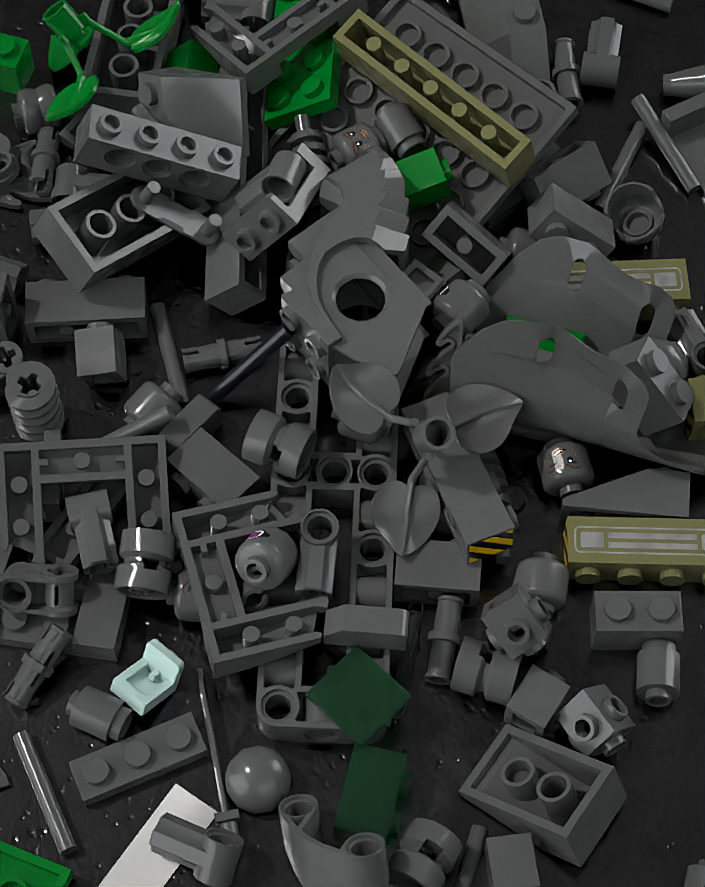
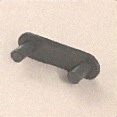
[130,181,222,246]

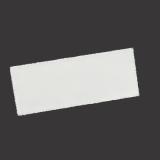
[98,784,218,887]

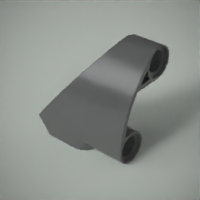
[278,794,399,887]

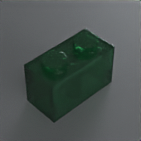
[333,743,413,850]

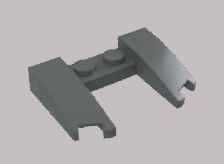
[191,0,369,95]
[0,435,171,564]
[172,490,329,678]
[0,541,132,662]

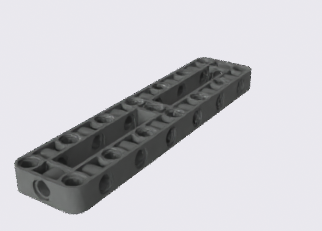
[256,250,399,745]

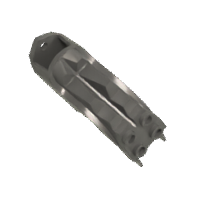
[279,145,432,398]

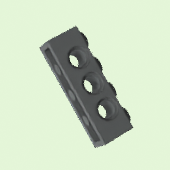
[73,104,242,203]

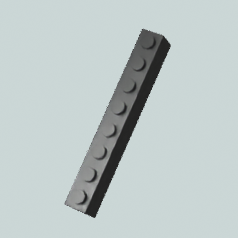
[205,64,268,316]

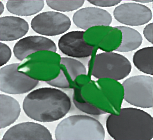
[42,0,180,122]

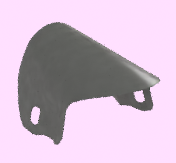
[450,236,705,475]

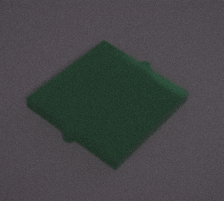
[306,645,412,748]

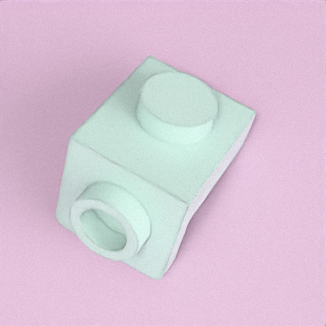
[110,639,185,716]

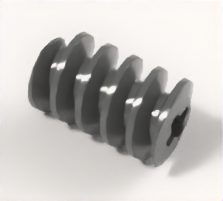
[5,361,65,442]

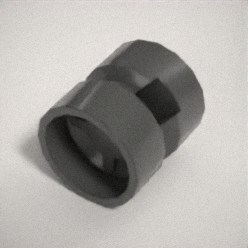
[242,409,318,481]
[113,528,177,600]
[450,635,524,706]
[388,818,463,887]

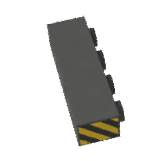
[401,392,519,565]

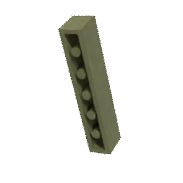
[333,8,536,188]

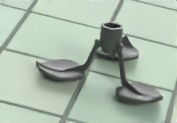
[329,362,523,556]

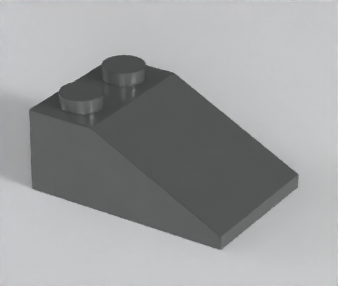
[138,66,250,157]
[459,724,628,867]

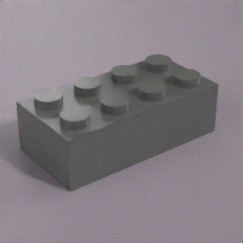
[82,0,185,116]
[32,173,211,294]

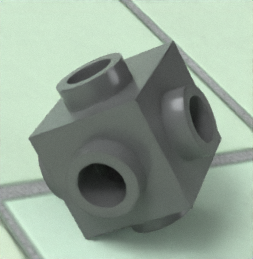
[481,581,551,660]
[555,684,636,757]

